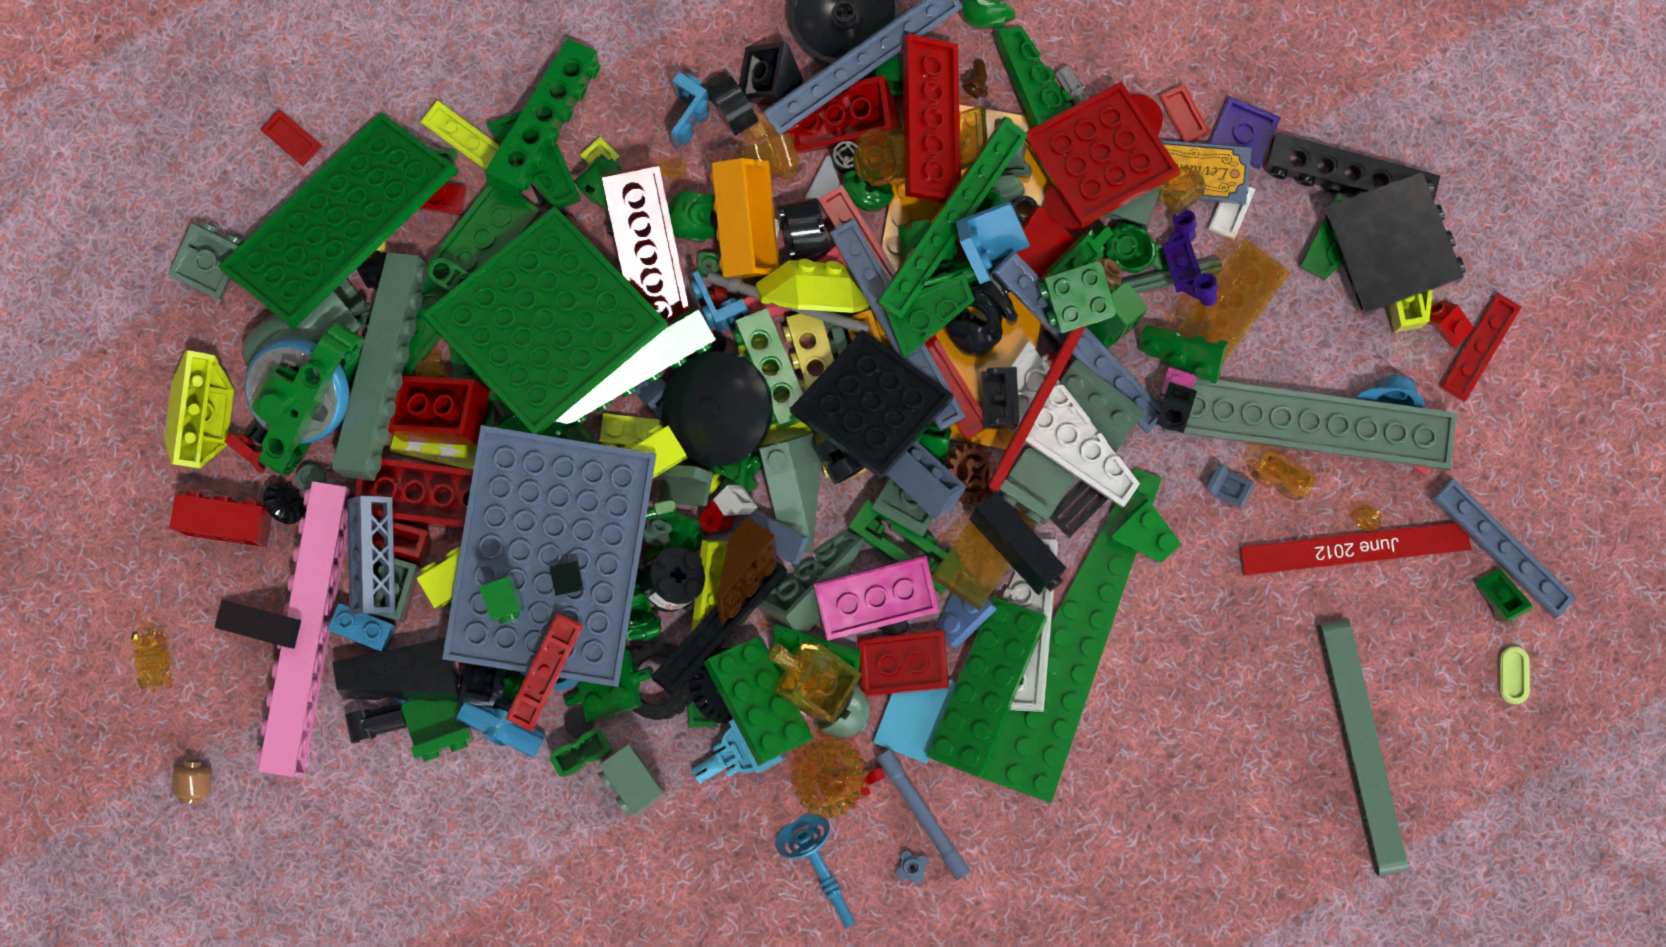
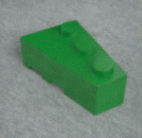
[1086,281,1149,349]

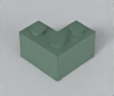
[372,553,421,623]

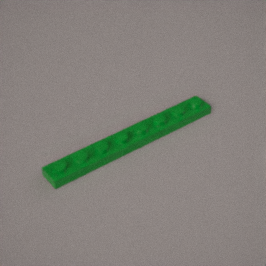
[876,117,1028,320]

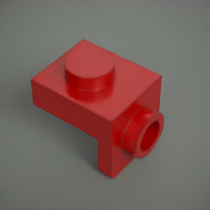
[1427,300,1475,348]

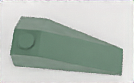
[758,432,821,553]

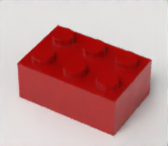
[388,376,490,446]
[169,491,272,547]

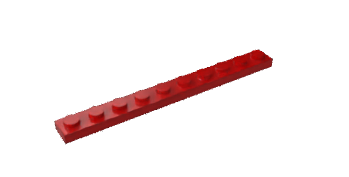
[818,185,984,441]

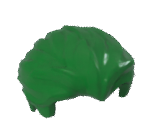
[843,167,894,212]
[1105,223,1157,273]

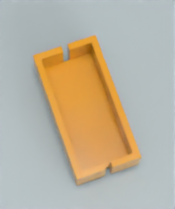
[711,158,780,278]

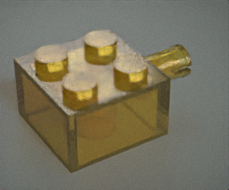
[768,641,862,725]

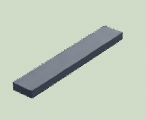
[1431,478,1576,619]

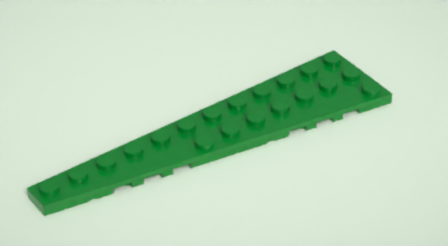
[981,468,1162,803]

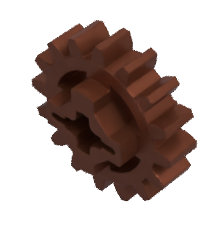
[942,442,996,504]

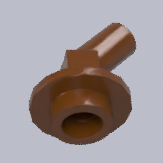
[963,60,988,99]

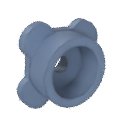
[896,851,929,884]

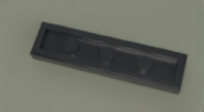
[214,600,301,649]

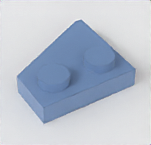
[937,570,997,649]

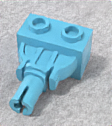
[691,719,787,784]

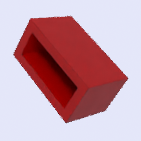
[372,517,432,568]

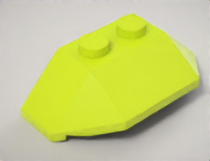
[755,259,871,313]
[164,350,234,469]

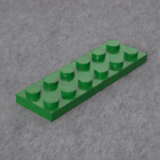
[926,596,1047,779]

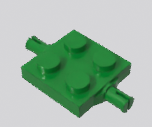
[563,650,654,723]

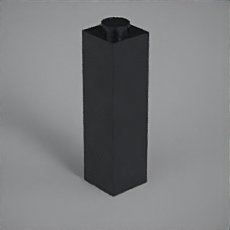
[969,492,1066,596]

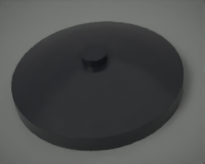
[789,0,901,66]
[661,351,773,467]

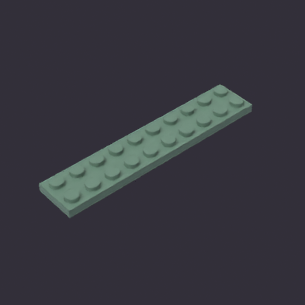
[1164,377,1458,470]

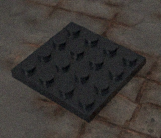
[790,330,954,479]

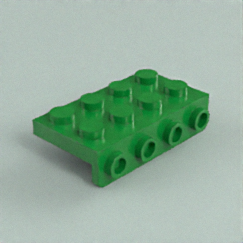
[703,636,813,766]

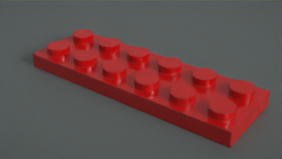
[903,34,961,203]

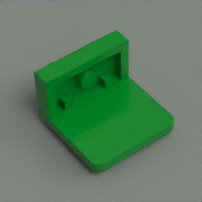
[1038,261,1116,333]
[401,699,474,762]

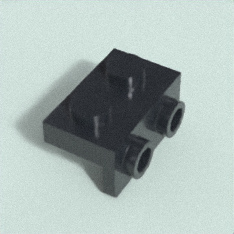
[457,663,506,708]

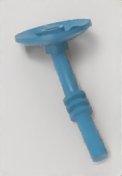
[775,814,855,929]

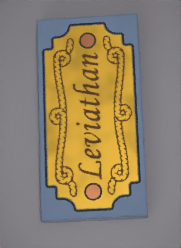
[1160,140,1252,205]

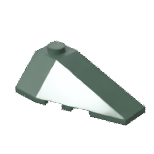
[757,530,865,634]

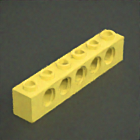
[782,313,866,484]

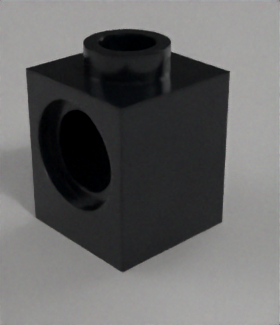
[1156,382,1197,433]

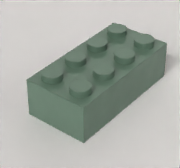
[598,744,668,817]

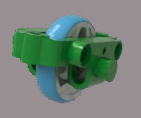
[245,323,365,476]

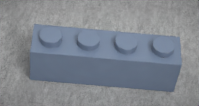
[886,441,967,520]

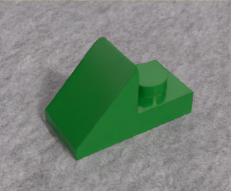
[1475,568,1533,622]

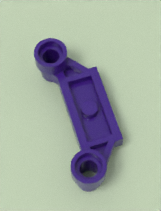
[1162,209,1218,306]

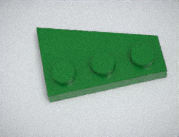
[886,273,975,359]

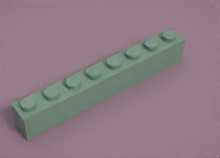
[332,252,429,481]

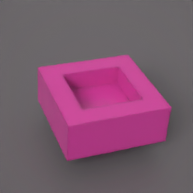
[1160,367,1196,397]

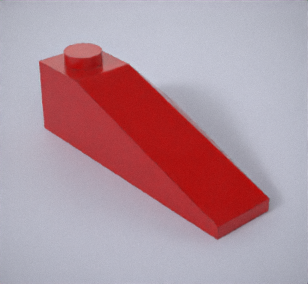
[783,75,902,155]

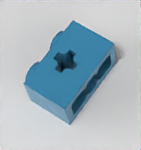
[327,603,397,652]

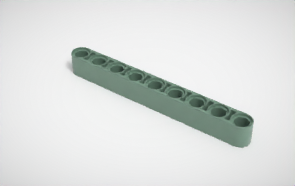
[1318,618,1408,877]

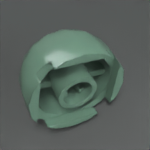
[813,679,870,739]

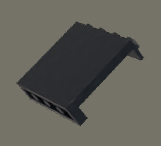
[1323,172,1466,317]

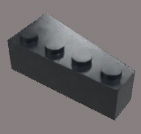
[332,638,460,702]

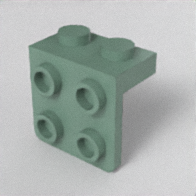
[998,448,1074,525]

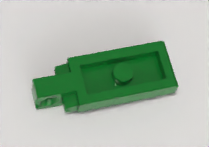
[1045,224,1114,274]

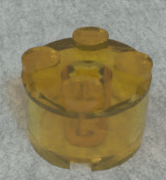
[853,128,905,186]

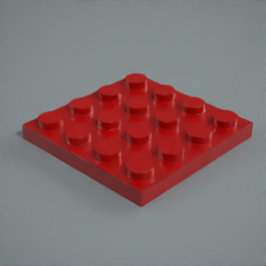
[1025,81,1180,228]

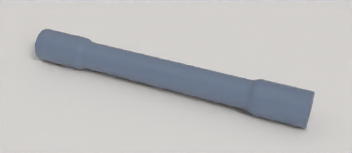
[876,749,971,880]

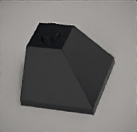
[739,42,803,106]

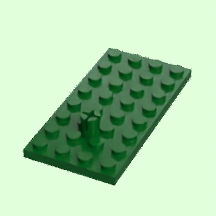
[218,112,457,330]

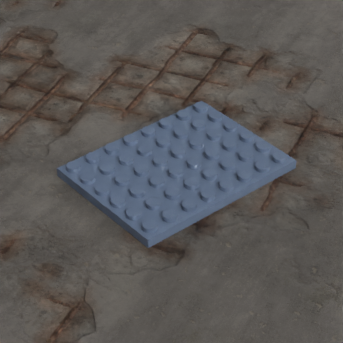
[442,425,656,687]

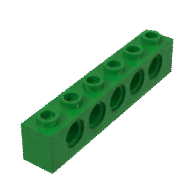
[485,38,601,199]

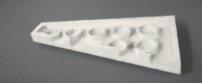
[1006,341,1140,508]
[1002,539,1058,712]

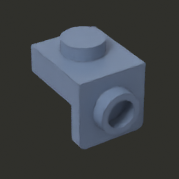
[1207,464,1256,510]

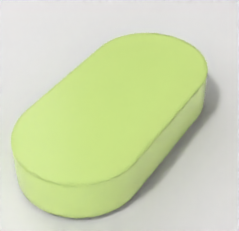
[1499,646,1530,704]

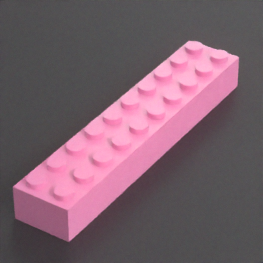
[256,481,355,779]

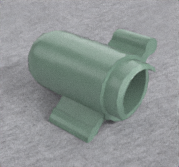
[241,279,367,368]

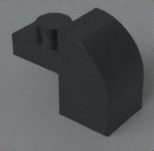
[701,72,759,136]

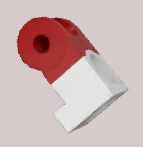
[699,485,757,533]

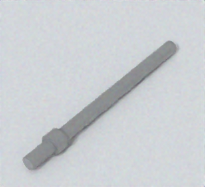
[707,271,871,333]

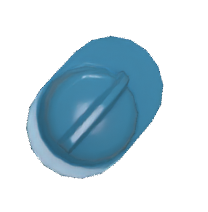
[1355,375,1424,408]

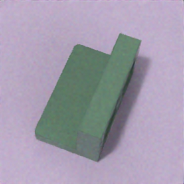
[657,465,713,507]

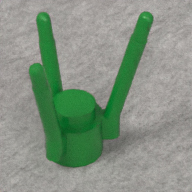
[922,259,977,286]

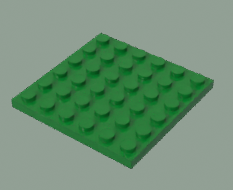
[422,206,668,435]

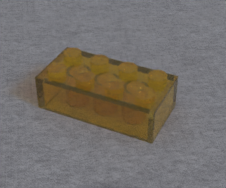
[1176,239,1291,362]

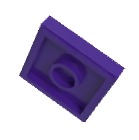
[1209,96,1281,169]

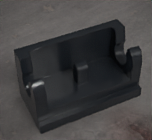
[980,367,1020,430]

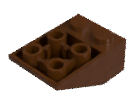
[717,517,777,624]

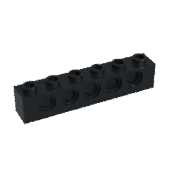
[1264,132,1440,201]

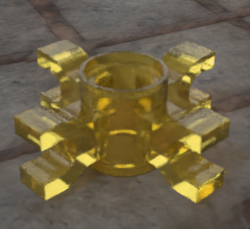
[131,628,173,691]

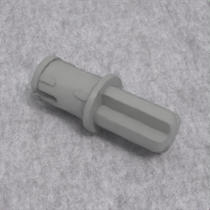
[1055,66,1089,106]

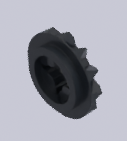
[263,480,306,524]

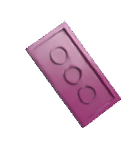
[813,555,939,641]

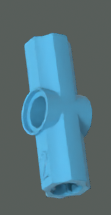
[455,702,546,758]

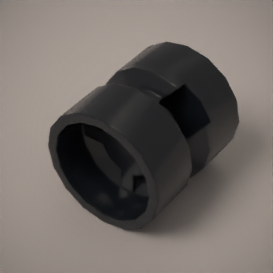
[814,440,865,485]

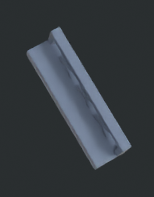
[347,496,395,616]

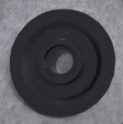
[689,648,733,723]

